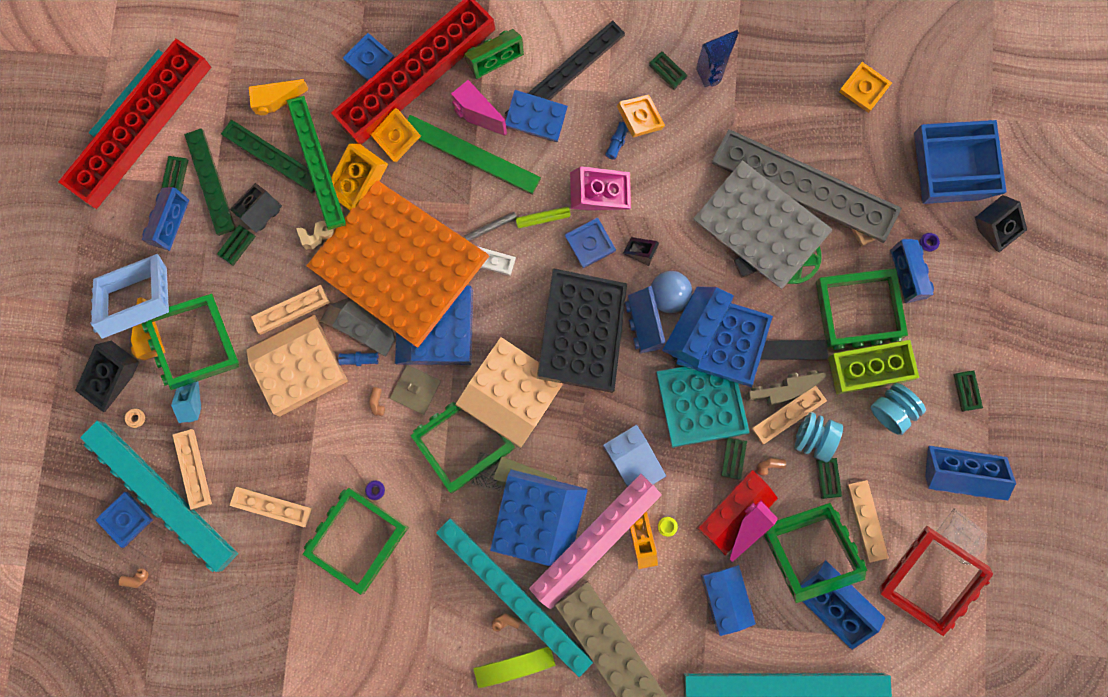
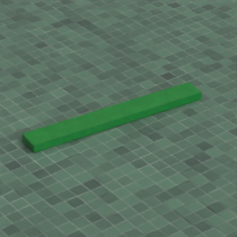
[286,96,346,230]
[407,115,541,195]

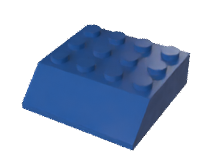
[914,120,1007,204]
[395,286,473,365]
[490,469,588,566]

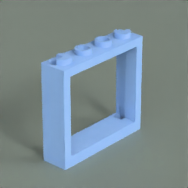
[90,254,169,339]

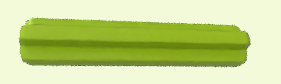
[516,207,571,228]

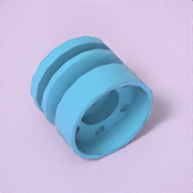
[870,383,926,435]
[794,412,843,463]

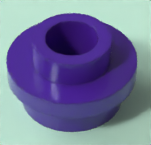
[920,233,940,252]
[365,480,385,500]

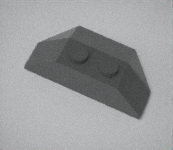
[320,298,395,357]

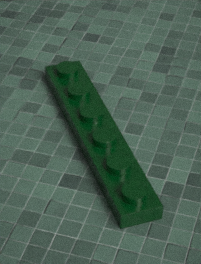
[221,119,315,194]
[184,128,236,236]

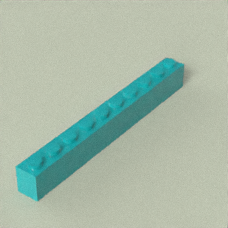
[80,421,239,572]
[436,518,593,678]
[684,673,892,697]

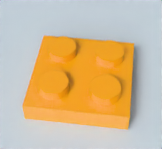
[839,62,892,113]
[617,95,665,137]
[371,108,421,162]

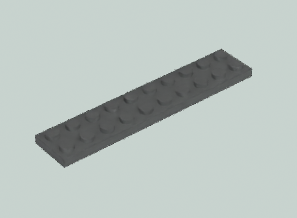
[712,129,902,243]

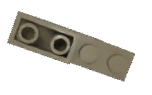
[746,370,826,406]

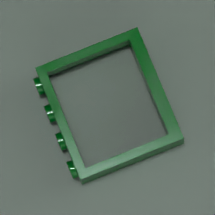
[816,268,908,350]
[141,294,239,390]
[410,402,516,494]
[302,488,409,595]
[763,503,868,603]

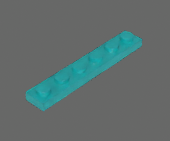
[89,49,163,137]

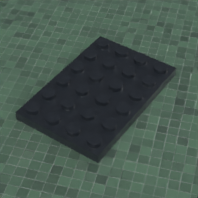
[537,268,627,393]

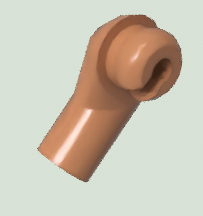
[369,387,385,416]
[757,458,786,475]
[119,568,148,588]
[492,613,522,632]

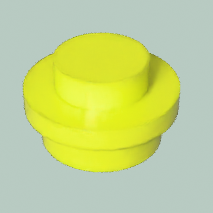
[658,517,678,537]

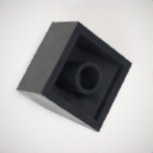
[230,183,282,233]
[975,195,1027,253]

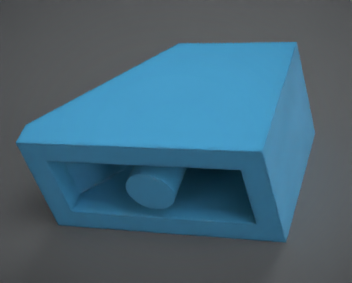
[171,381,201,423]

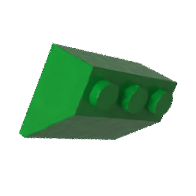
[464,29,524,79]

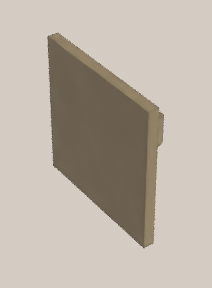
[390,365,441,415]

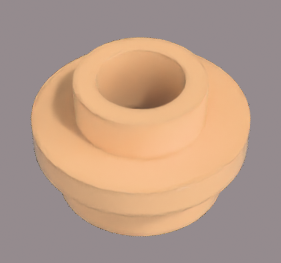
[125,409,145,428]

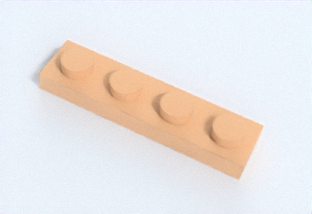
[251,285,330,335]
[752,386,827,445]
[173,429,212,510]
[847,480,889,563]
[230,487,312,527]

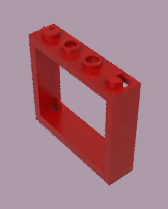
[879,525,993,637]

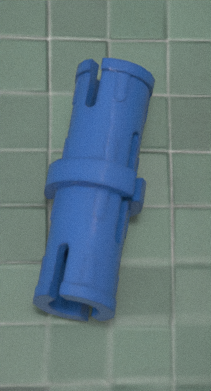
[605,121,628,160]
[338,351,379,366]

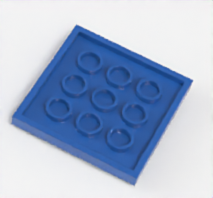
[676,303,773,387]

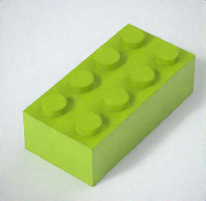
[828,340,919,395]

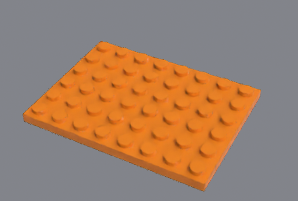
[306,180,489,348]

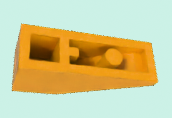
[249,79,308,115]
[131,297,166,361]
[630,511,658,569]

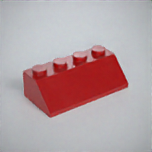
[696,470,778,556]

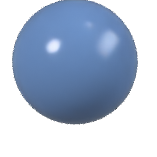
[651,271,692,313]

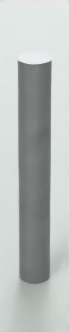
[464,212,517,241]

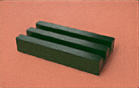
[649,51,688,90]
[160,156,189,192]
[217,224,256,266]
[953,370,983,412]
[721,438,747,480]
[816,458,842,499]

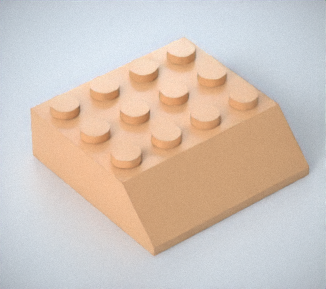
[247,315,348,417]
[456,337,563,448]

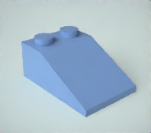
[603,425,666,487]

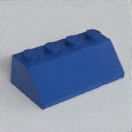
[662,287,734,368]
[925,446,1016,501]
[800,560,885,650]

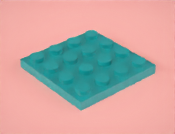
[656,367,750,448]

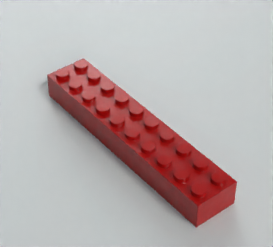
[331,0,496,145]
[58,38,212,209]

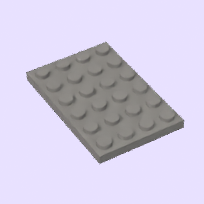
[694,160,832,290]

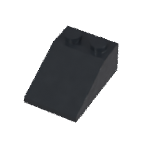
[75,340,139,412]

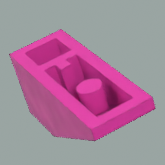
[730,501,778,562]

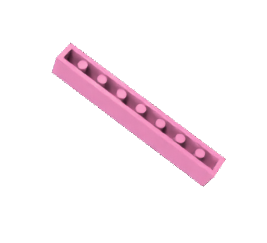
[529,474,662,609]

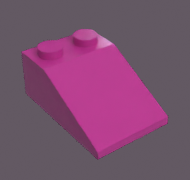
[451,80,507,136]
[570,166,631,210]

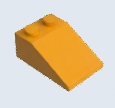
[331,144,388,211]

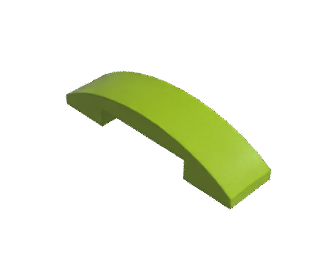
[473,646,556,688]

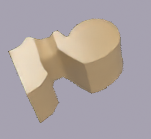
[296,221,335,250]

